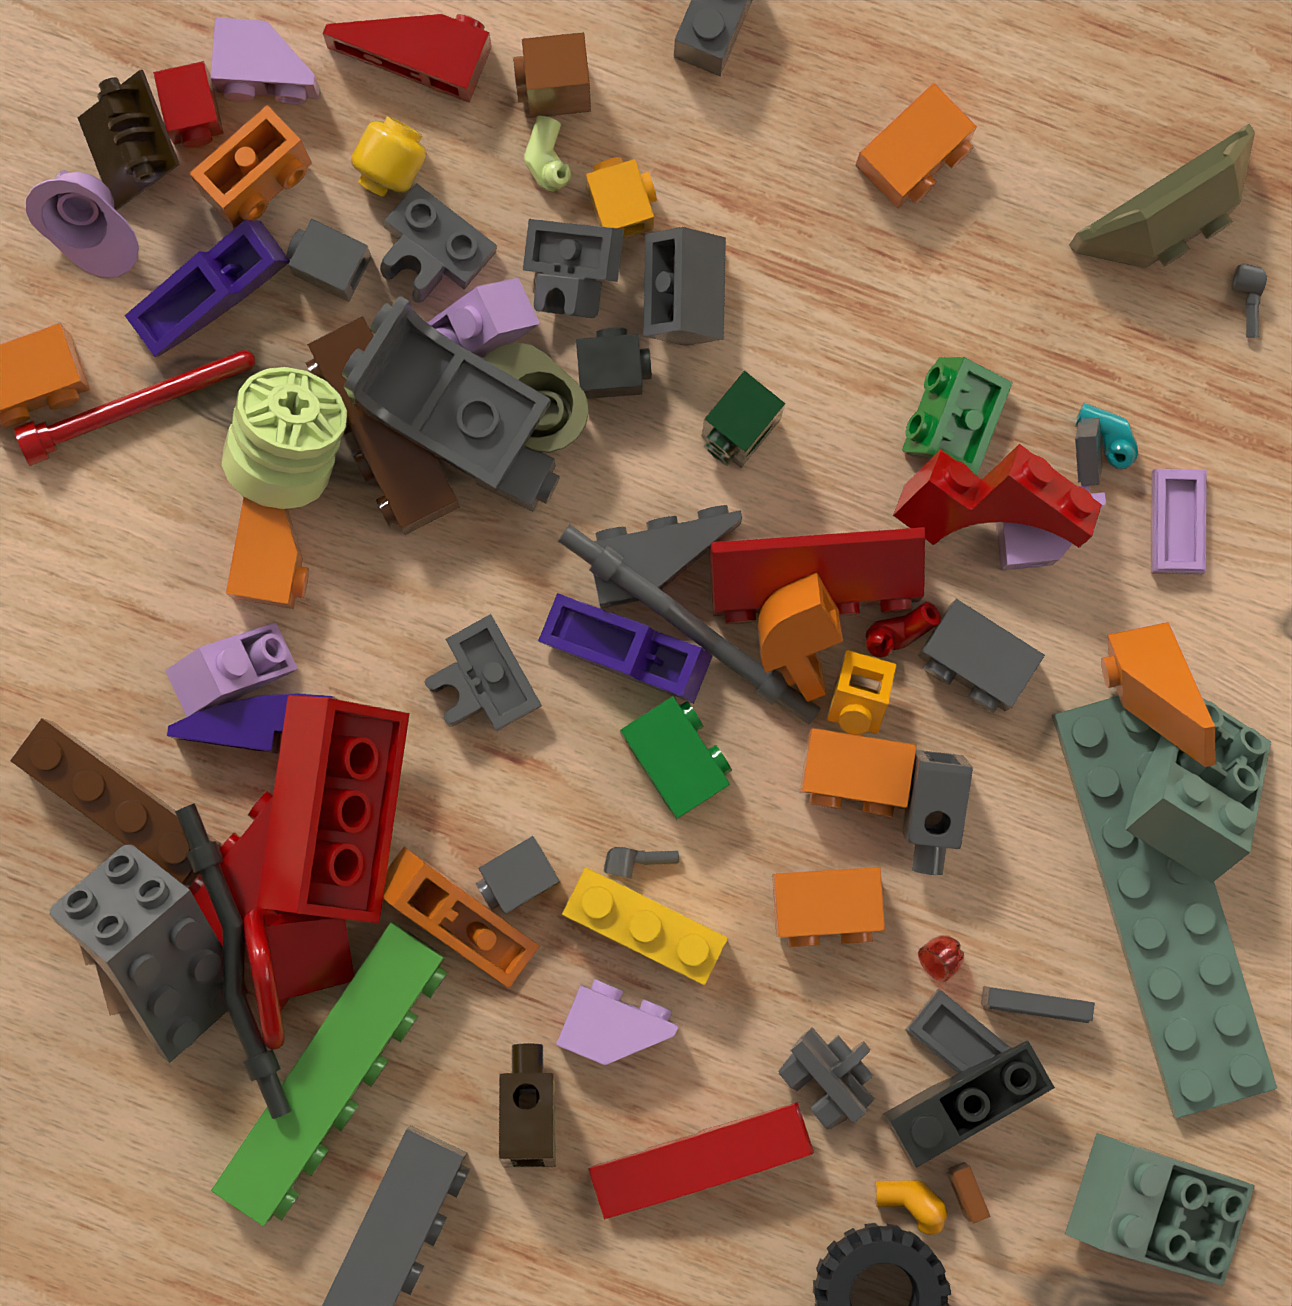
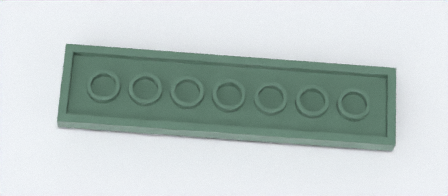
[1052,696,1277,1118]

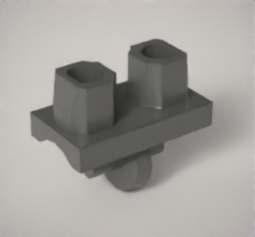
[778,1027,875,1129]

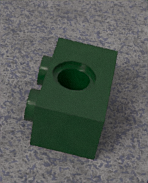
[701,370,786,468]

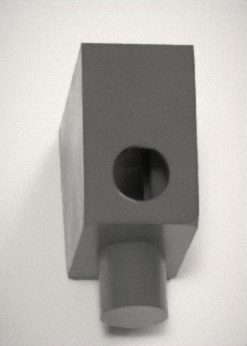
[903,750,973,875]

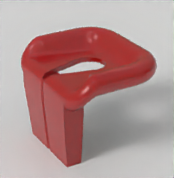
[243,907,354,1050]

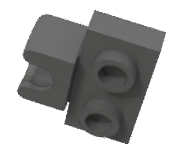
[380,183,497,303]
[523,219,624,318]
[424,614,542,731]

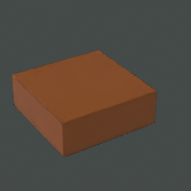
[946,1162,991,1224]

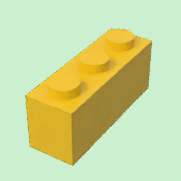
[562,867,728,985]

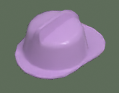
[25,170,139,277]

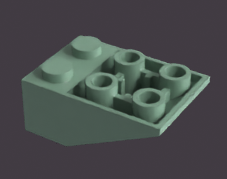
[1125,698,1271,884]
[1065,1133,1255,1286]

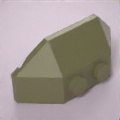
[1069,124,1255,268]

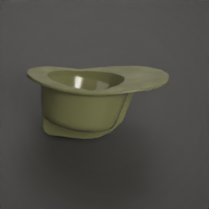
[484,342,589,453]

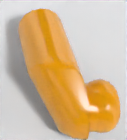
[875,1180,948,1235]

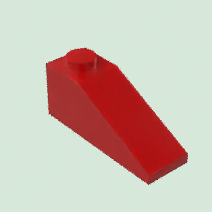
[322,14,492,103]

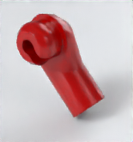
[865,602,941,658]

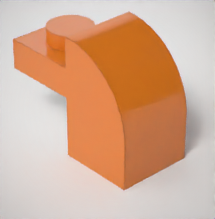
[758,572,843,702]

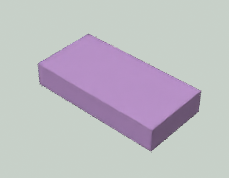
[1151,469,1207,575]

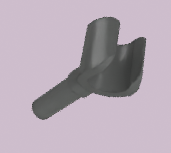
[1232,263,1267,338]
[604,847,679,879]

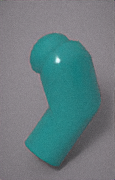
[1074,402,1138,470]

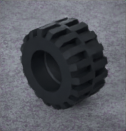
[813,1223,951,1306]

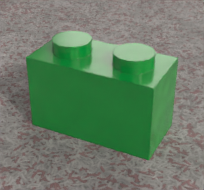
[620,696,732,820]

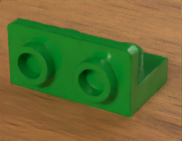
[902,357,1013,475]

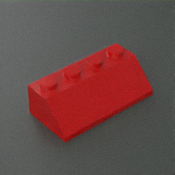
[709,527,925,624]
[257,695,410,924]

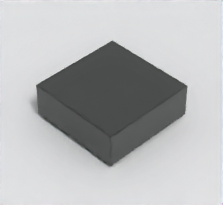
[1075,418,1103,486]

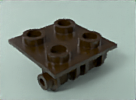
[77,70,180,210]

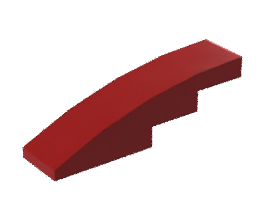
[588,1102,814,1220]

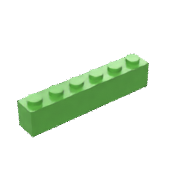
[211,922,448,1227]

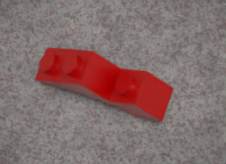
[893,444,1102,548]

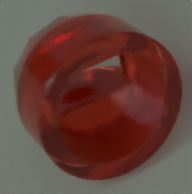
[918,935,964,982]

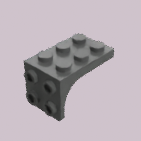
[342,296,551,491]
[50,845,249,1063]

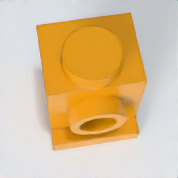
[827,650,896,735]

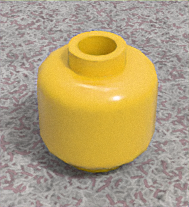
[350,116,427,197]

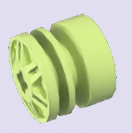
[222,367,347,509]

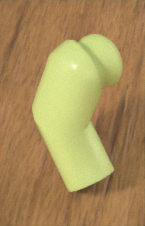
[524,116,571,192]

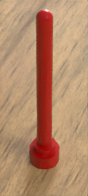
[14,350,255,466]

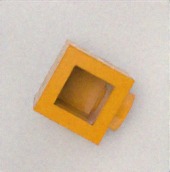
[586,157,657,238]

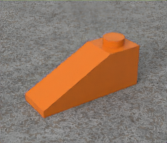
[226,497,309,609]
[1101,622,1215,767]
[383,846,540,988]

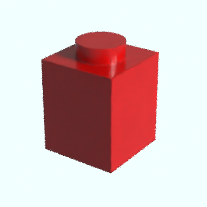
[153,61,224,148]

